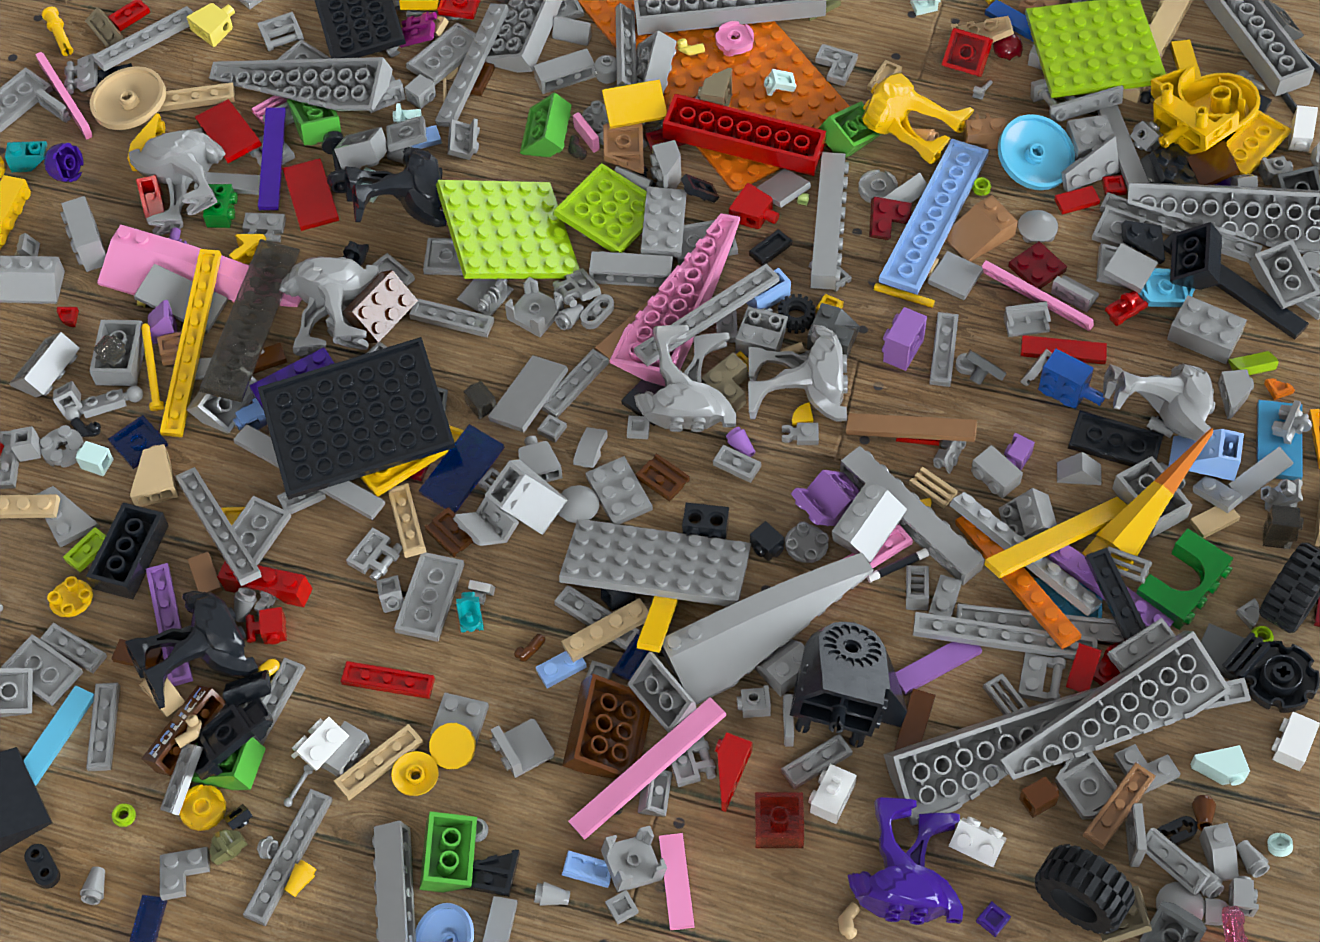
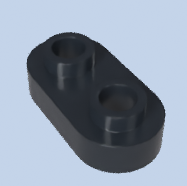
[24,844,60,889]

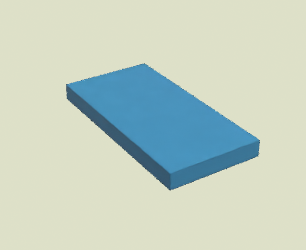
[1257,400,1303,480]

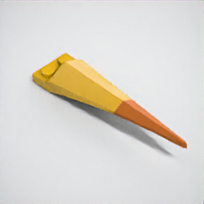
[1082,428,1213,577]

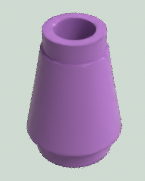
[726,427,756,457]

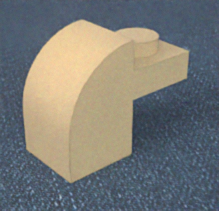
[139,678,185,717]

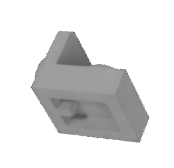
[376,575,404,613]

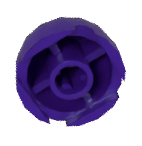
[44,143,84,182]

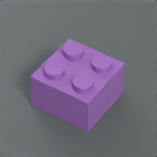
[882,307,927,371]

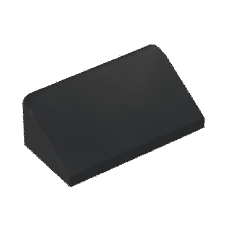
[222,670,271,707]

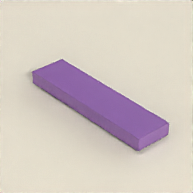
[895,642,982,695]

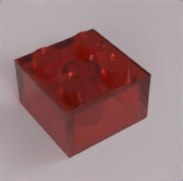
[755,792,804,848]

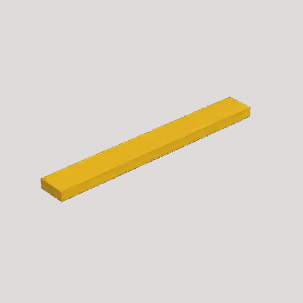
[984,497,1127,578]

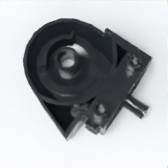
[790,622,907,748]

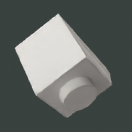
[1288,105,1318,152]

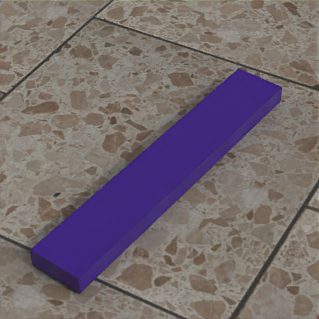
[258,108,286,210]

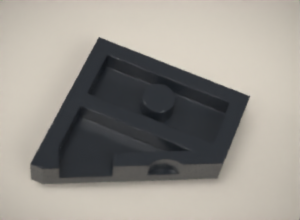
[1121,220,1165,264]
[465,849,520,897]

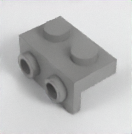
[447,118,480,160]

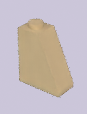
[130,444,178,507]

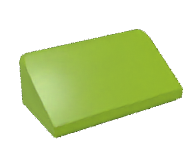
[1228,351,1279,375]

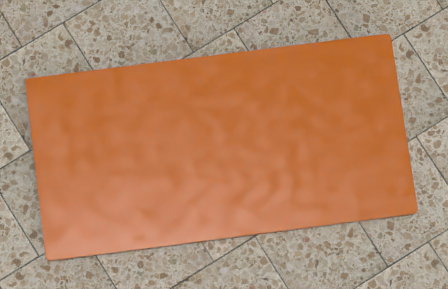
[578,0,850,192]

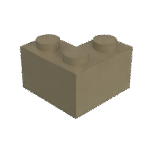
[701,352,748,413]

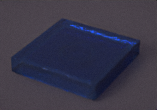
[108,415,168,469]

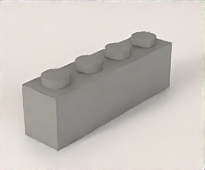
[589,251,673,287]

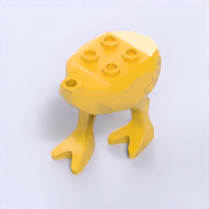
[862,73,974,164]

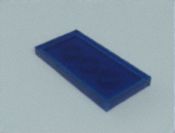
[419,424,505,513]

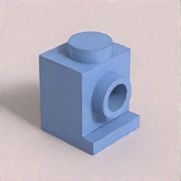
[233,398,267,430]

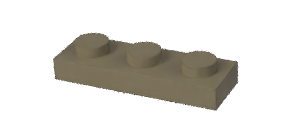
[85,7,125,48]

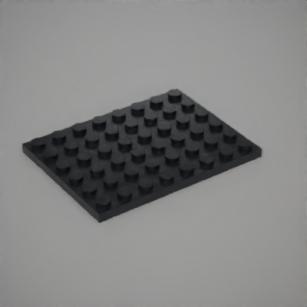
[258,337,456,500]

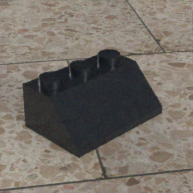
[1170,222,1222,290]

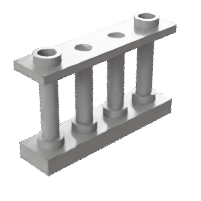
[1030,78,1124,122]

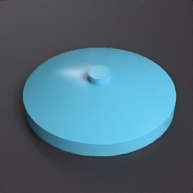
[998,115,1075,190]

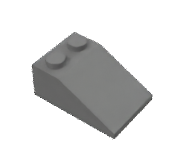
[1249,239,1320,309]
[0,668,33,717]

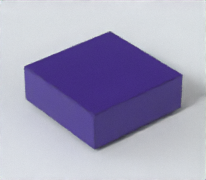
[976,901,1011,937]

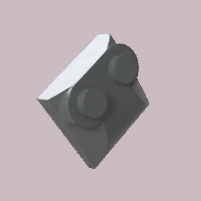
[1139,901,1207,942]

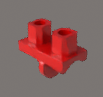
[1105,290,1148,326]

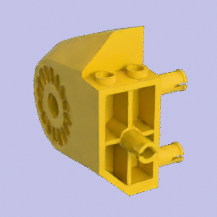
[1151,65,1260,155]

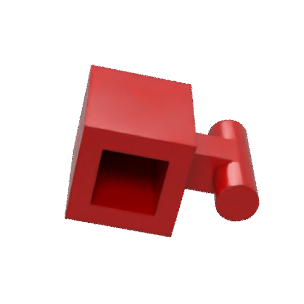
[245,607,287,645]

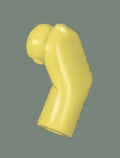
[677,38,705,56]

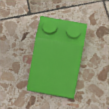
[287,99,341,146]
[818,101,882,158]
[191,737,266,790]

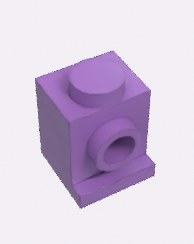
[1004,433,1035,470]

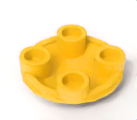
[47,576,93,617]

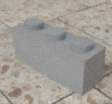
[533,48,596,94]

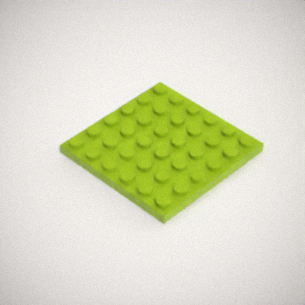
[1025,0,1166,98]
[436,180,579,279]

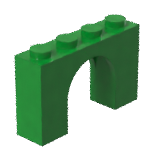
[1136,528,1233,630]

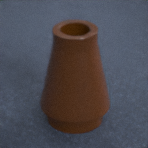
[1192,795,1216,831]

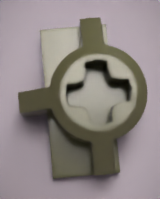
[209,829,248,866]

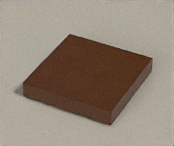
[1187,140,1240,185]

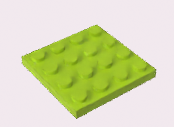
[554,163,647,253]

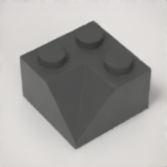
[807,303,860,359]

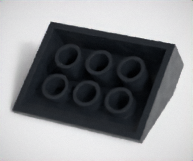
[0,747,53,853]

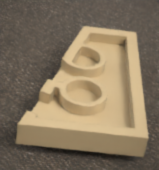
[951,16,1014,42]

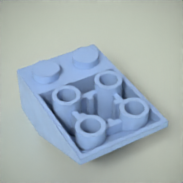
[1168,429,1244,481]

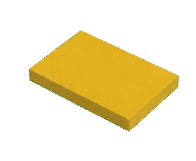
[602,80,667,129]

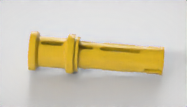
[42,7,73,56]

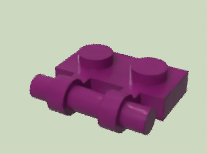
[400,12,437,48]

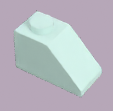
[1190,745,1250,786]

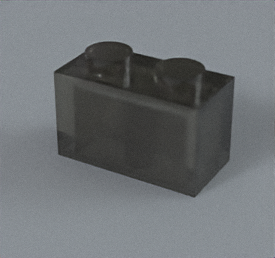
[1263,505,1304,549]

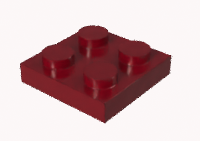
[1008,241,1067,289]

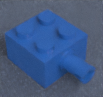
[1038,349,1105,409]

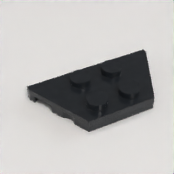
[1149,144,1199,185]

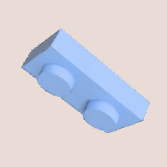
[535,651,587,688]

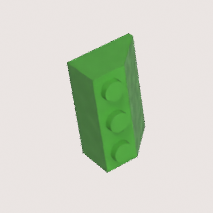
[520,92,572,157]
[419,811,477,893]

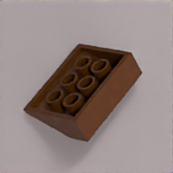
[562,673,651,779]

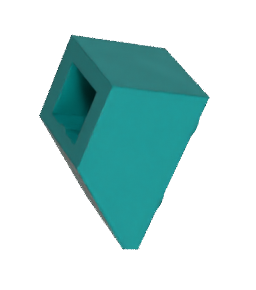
[5,141,47,173]

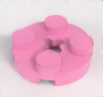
[716,21,754,57]

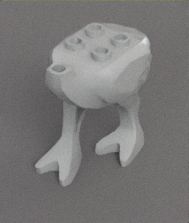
[129,129,225,236]
[279,256,379,357]
[748,324,848,422]
[634,325,736,432]
[1103,363,1215,441]

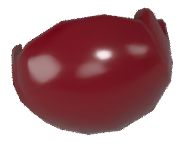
[993,33,1023,61]

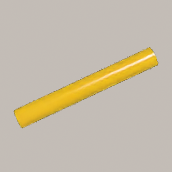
[874,283,935,308]

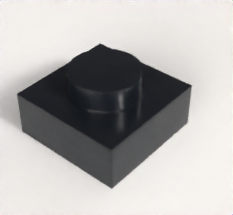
[223,804,253,830]

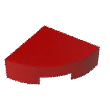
[57,307,79,327]

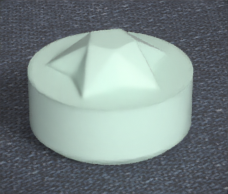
[1267,833,1293,857]

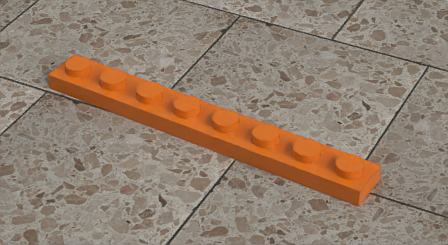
[955,516,1081,650]

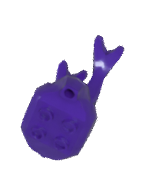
[848,797,963,925]

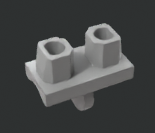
[1272,400,1312,445]
[1261,478,1303,512]

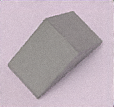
[1057,452,1102,485]

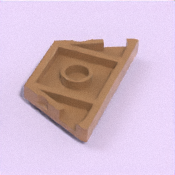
[603,123,644,174]

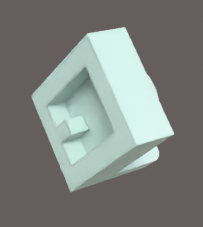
[910,0,941,16]
[764,69,796,96]
[393,103,422,123]

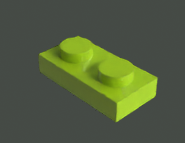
[63,527,106,573]

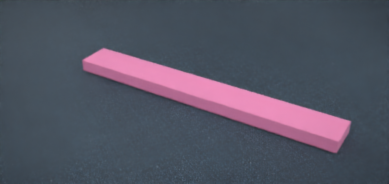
[568,697,726,840]

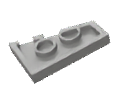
[1061,134,1120,192]
[35,486,100,548]

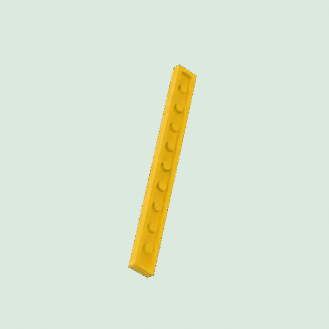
[160,249,221,437]

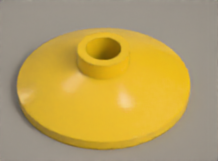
[392,751,439,796]

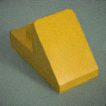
[229,234,269,265]

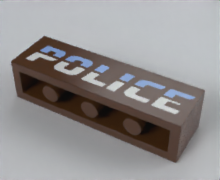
[141,685,226,776]

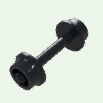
[322,131,346,193]

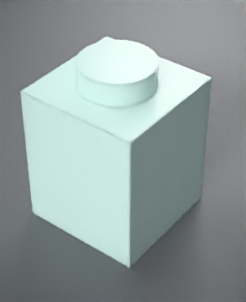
[76,441,114,476]

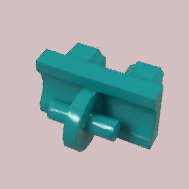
[456,591,484,632]

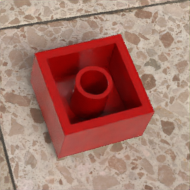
[942,27,993,78]

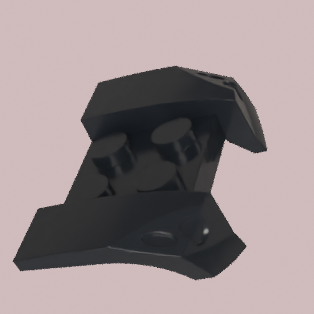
[195,697,273,780]

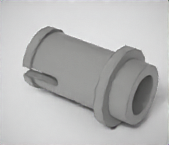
[1147,416,1173,438]

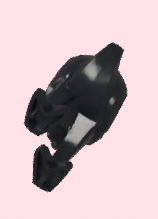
[344,147,447,227]
[125,591,258,709]

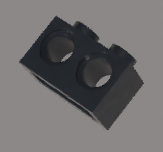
[682,502,729,539]

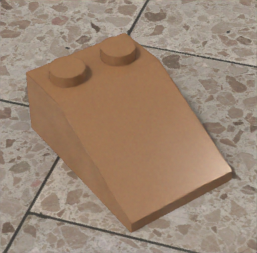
[945,195,1018,262]

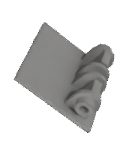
[457,279,514,316]

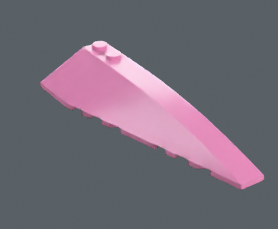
[610,213,740,387]
[97,225,302,307]

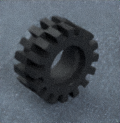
[778,294,815,334]

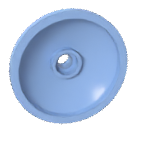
[415,903,474,942]

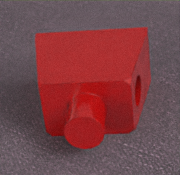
[729,182,780,229]

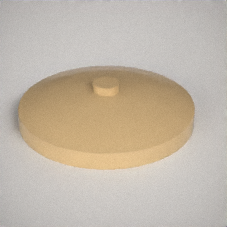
[90,66,166,130]

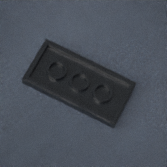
[1068,410,1164,467]

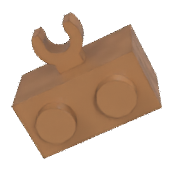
[963,113,1006,149]

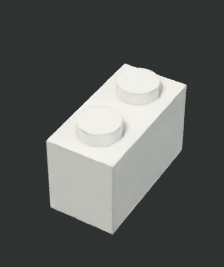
[1271,712,1320,772]

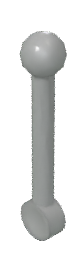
[284,764,313,807]

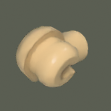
[838,902,861,939]

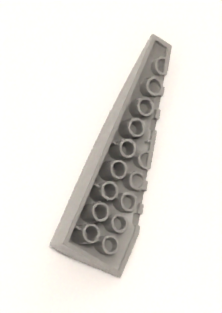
[883,686,1101,826]

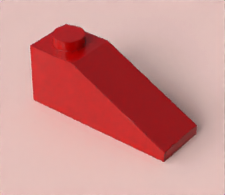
[715,732,752,812]

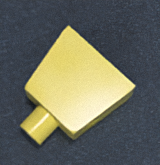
[187,3,235,47]

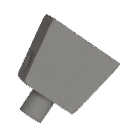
[518,436,563,482]

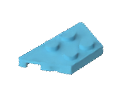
[1138,268,1195,307]

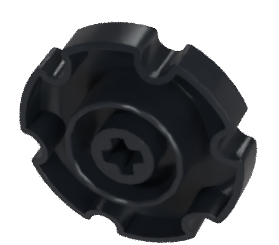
[1243,641,1320,713]

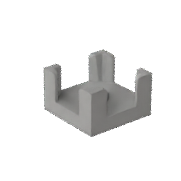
[505,277,564,337]
[601,826,667,893]

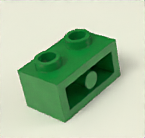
[203,184,238,228]

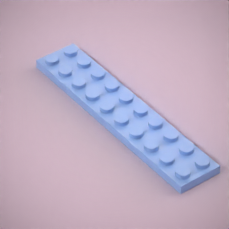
[879,139,989,295]

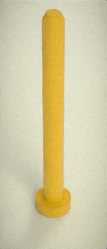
[141,323,165,411]

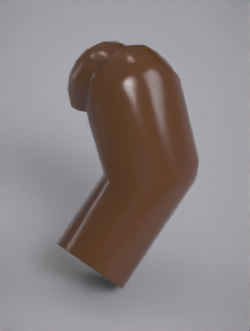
[514,634,546,662]

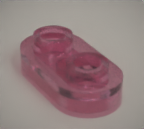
[1222,905,1248,942]

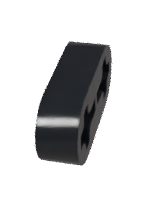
[1157,816,1198,846]

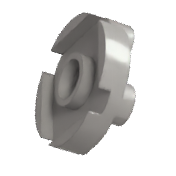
[40,425,84,467]

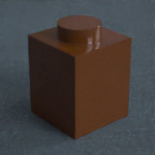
[1019,776,1059,818]

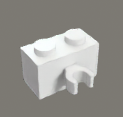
[808,764,857,824]

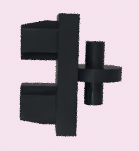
[343,241,369,267]

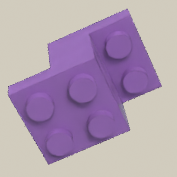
[791,470,860,526]

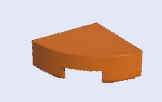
[1264,378,1295,400]

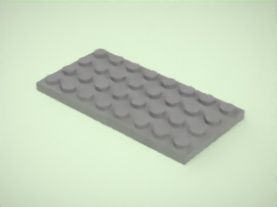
[559,519,751,606]

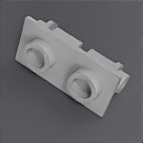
[933,440,966,474]

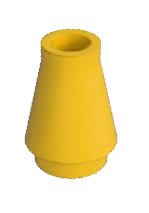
[284,859,317,897]

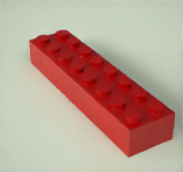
[663,94,826,176]

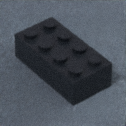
[86,503,169,600]

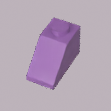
[148,300,177,344]

